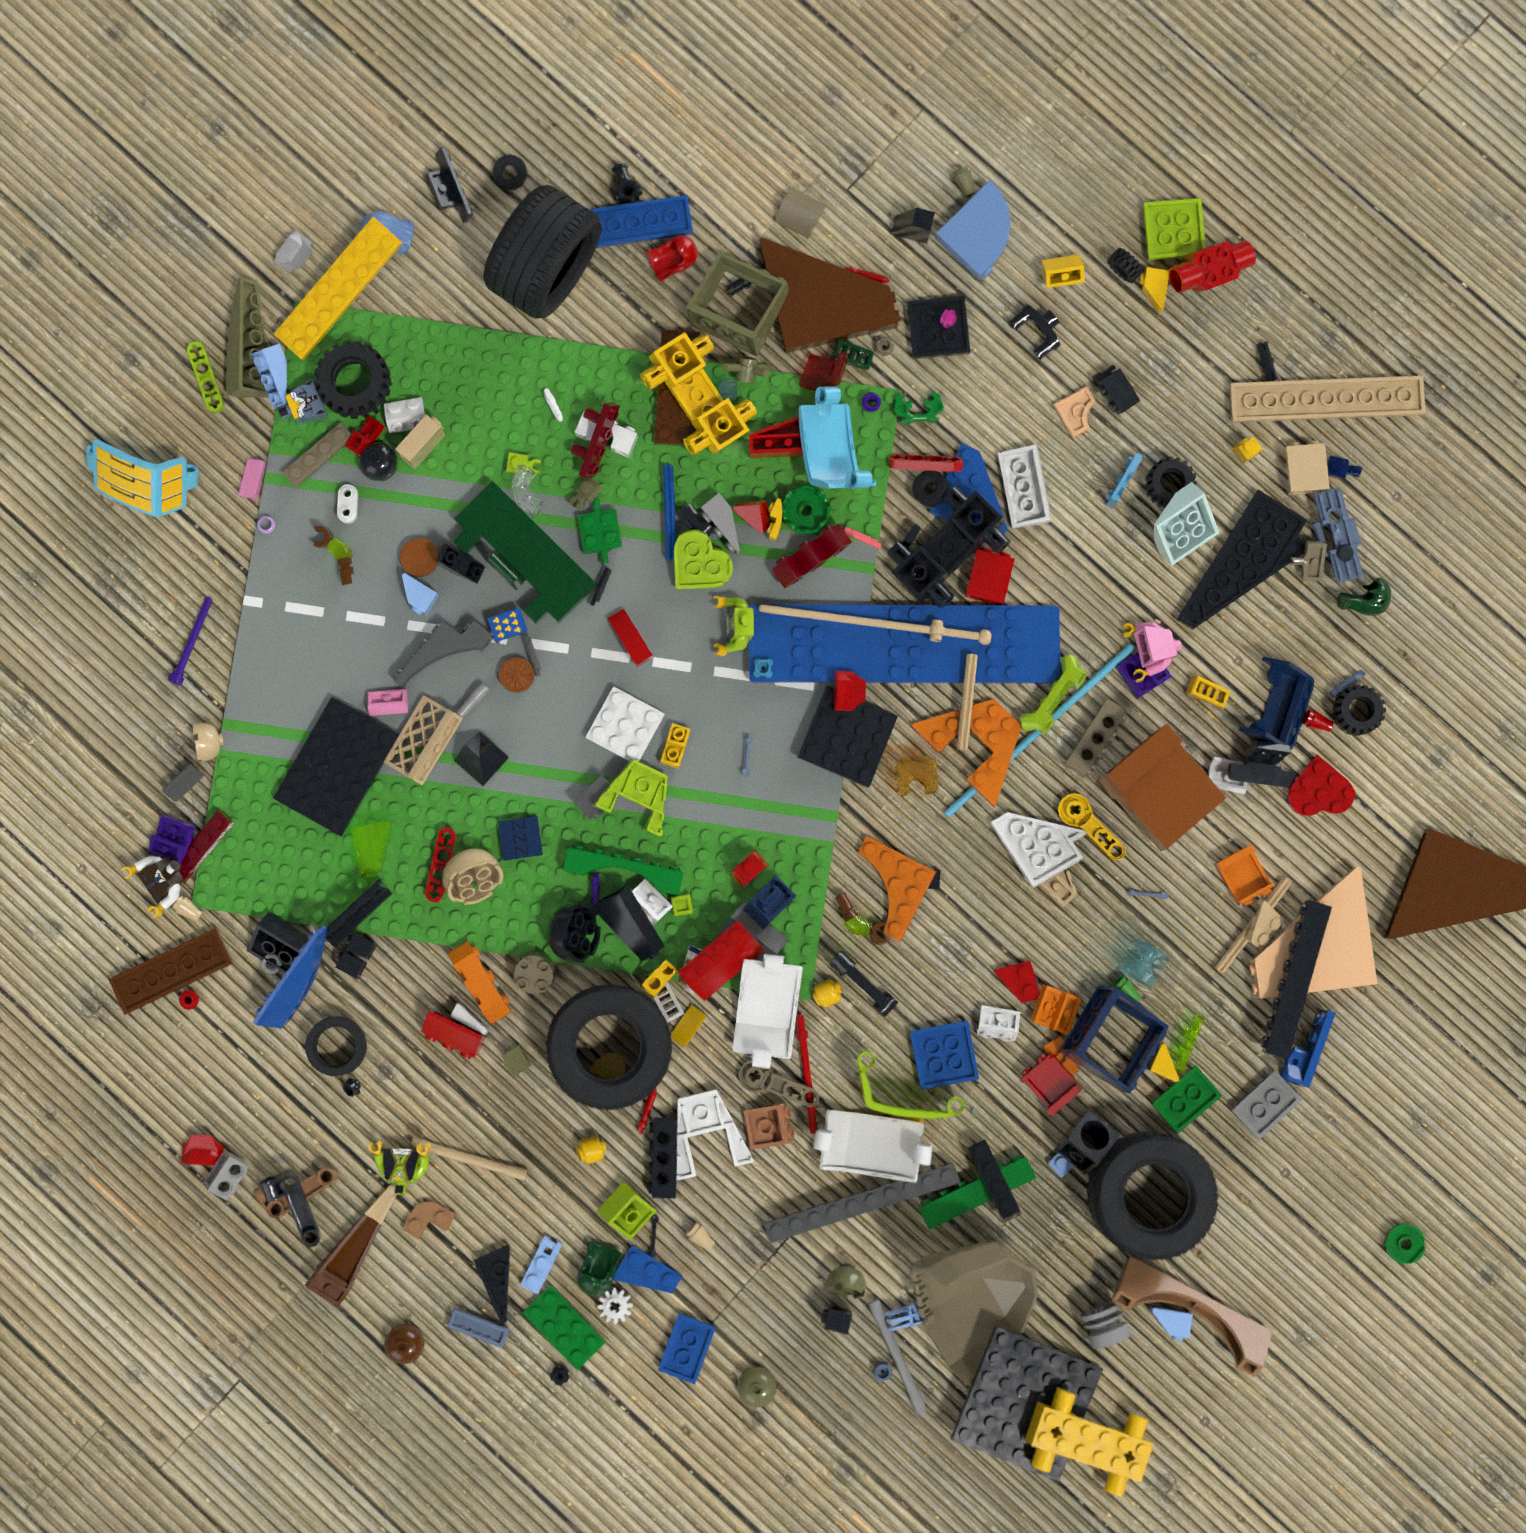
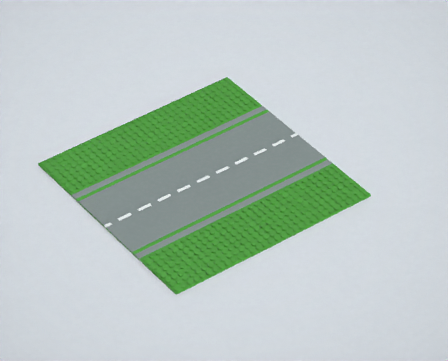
[192,301,901,1000]

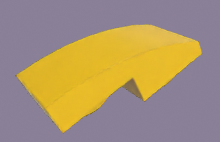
[767,498,782,542]
[660,723,691,769]

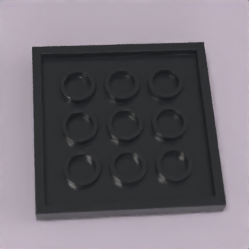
[797,685,898,788]

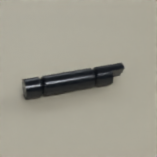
[590,567,612,606]

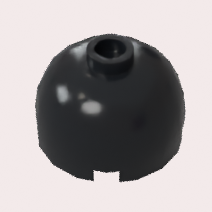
[359,442,398,482]

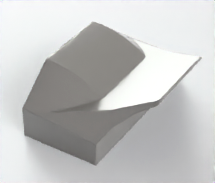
[274,231,313,274]

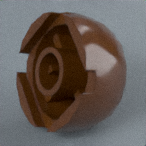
[384,1323,425,1364]

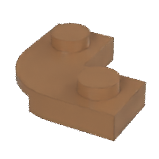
[402,1201,456,1239]

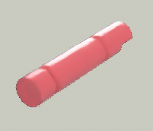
[844,527,882,550]

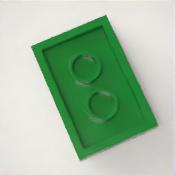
[1151,1065,1222,1134]

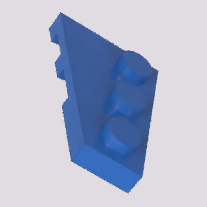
[613,1245,683,1293]

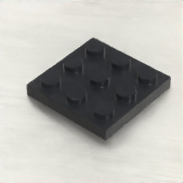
[907,296,971,359]

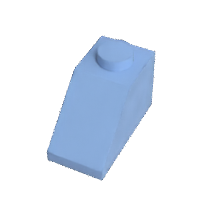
[402,573,439,616]
[1150,1306,1193,1341]

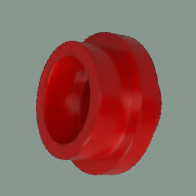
[179,990,199,1010]

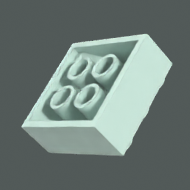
[1154,482,1219,565]

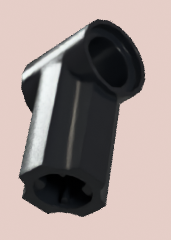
[677,504,715,537]

